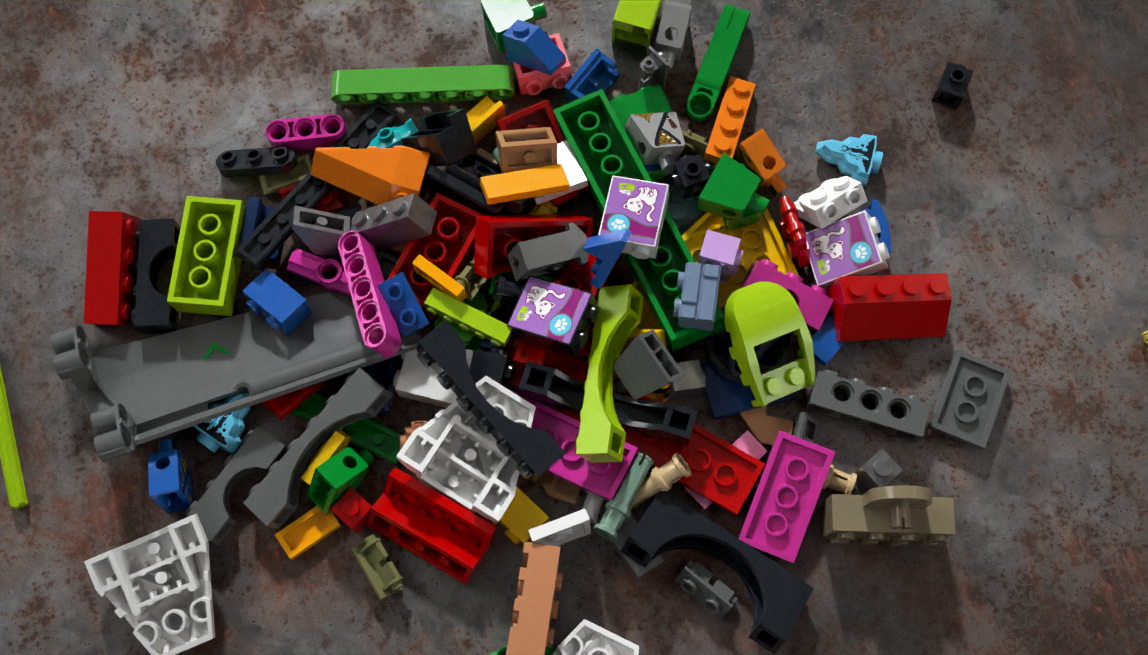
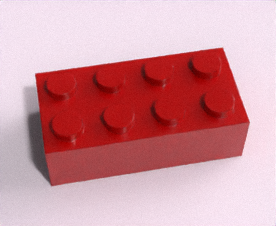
[387,193,485,321]

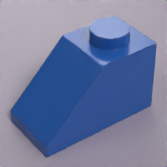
[502,19,566,75]

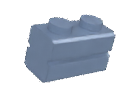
[673,262,721,331]

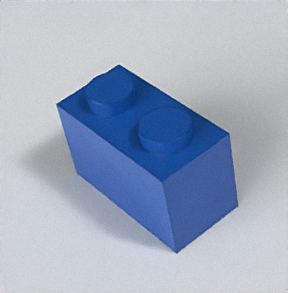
[243,268,312,335]

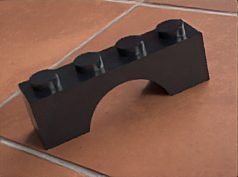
[131,218,181,334]

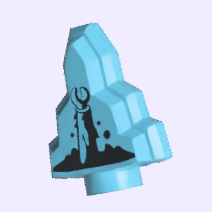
[815,134,883,186]
[193,390,251,454]

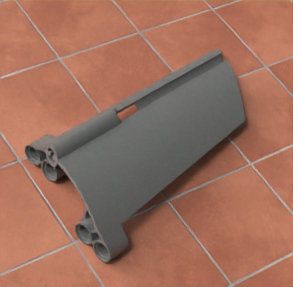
[50,292,422,462]

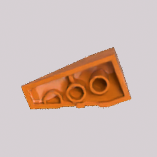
[310,146,430,205]

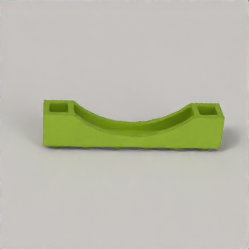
[576,284,644,463]

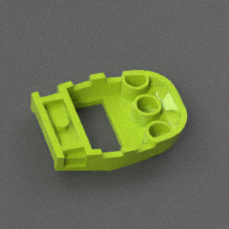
[724,281,816,407]

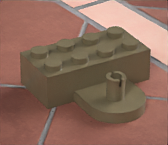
[821,485,955,547]

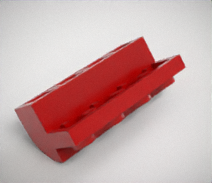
[367,467,497,585]

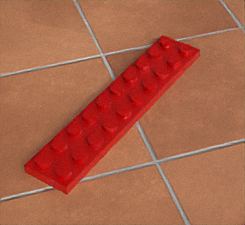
[506,336,765,516]

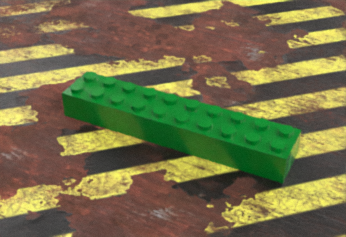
[553,89,725,352]

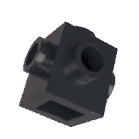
[670,154,712,200]

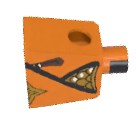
[732,128,788,196]

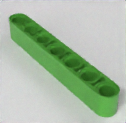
[331,65,515,105]

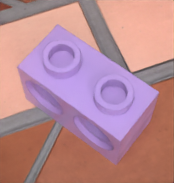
[698,230,743,284]

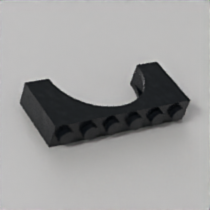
[620,491,814,655]

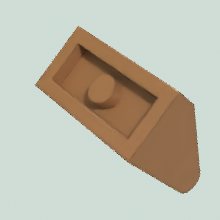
[495,127,557,173]

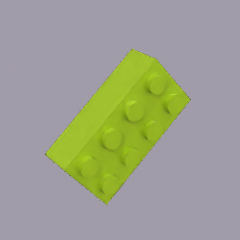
[167,196,247,316]

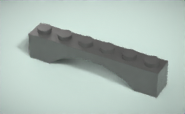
[243,367,393,529]

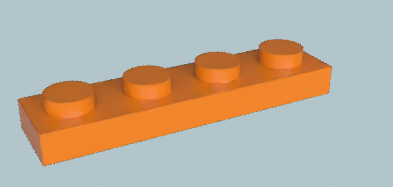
[703,76,756,164]

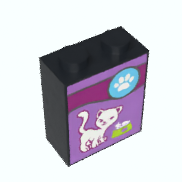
[506,275,599,357]

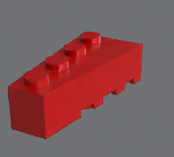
[84,211,142,326]
[474,213,593,279]

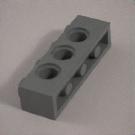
[805,370,931,443]

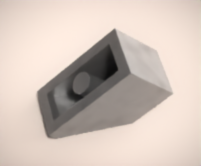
[292,206,350,259]

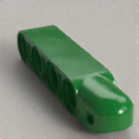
[686,4,751,122]

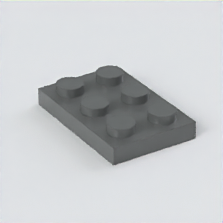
[927,349,1012,450]

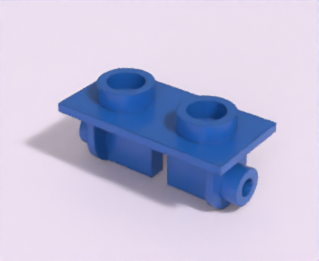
[377,272,429,337]

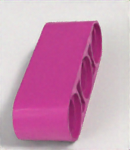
[265,114,347,152]

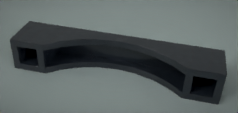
[417,320,565,483]
[519,361,698,447]

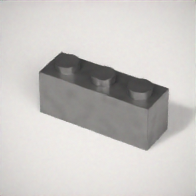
[350,193,437,251]

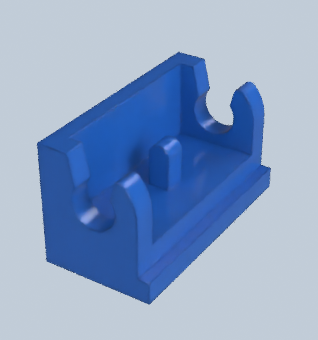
[564,48,620,102]

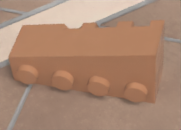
[506,542,563,655]

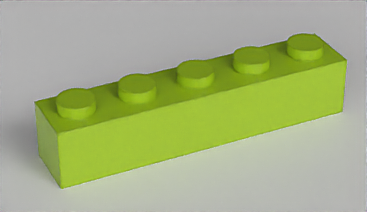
[424,288,512,348]

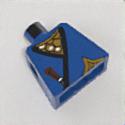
[148,439,196,514]

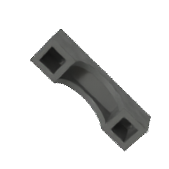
[185,426,287,545]

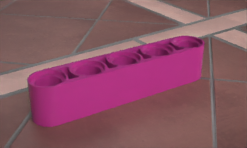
[338,231,401,358]

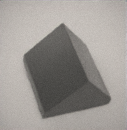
[791,412,819,444]

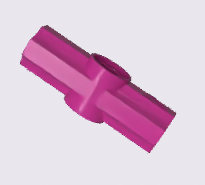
[287,248,351,296]

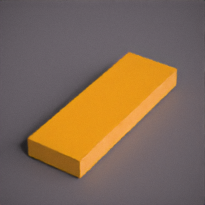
[480,164,570,205]

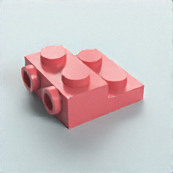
[512,33,572,95]

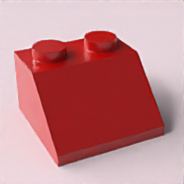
[494,100,565,144]

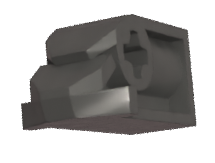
[507,222,589,282]

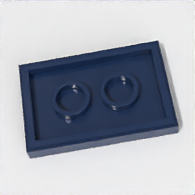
[700,353,797,420]

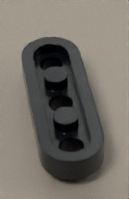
[216,146,298,177]

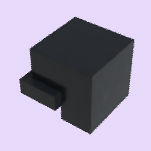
[401,109,478,167]

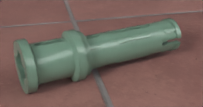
[593,453,654,542]

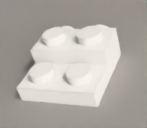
[794,176,867,229]

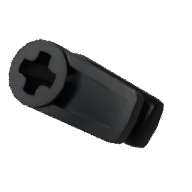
[486,276,526,324]

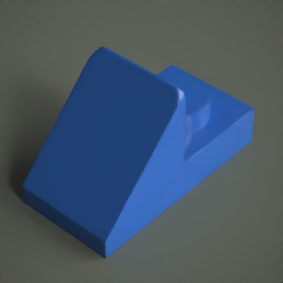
[583,229,631,289]

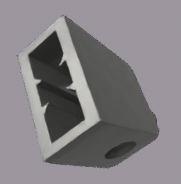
[613,330,684,400]

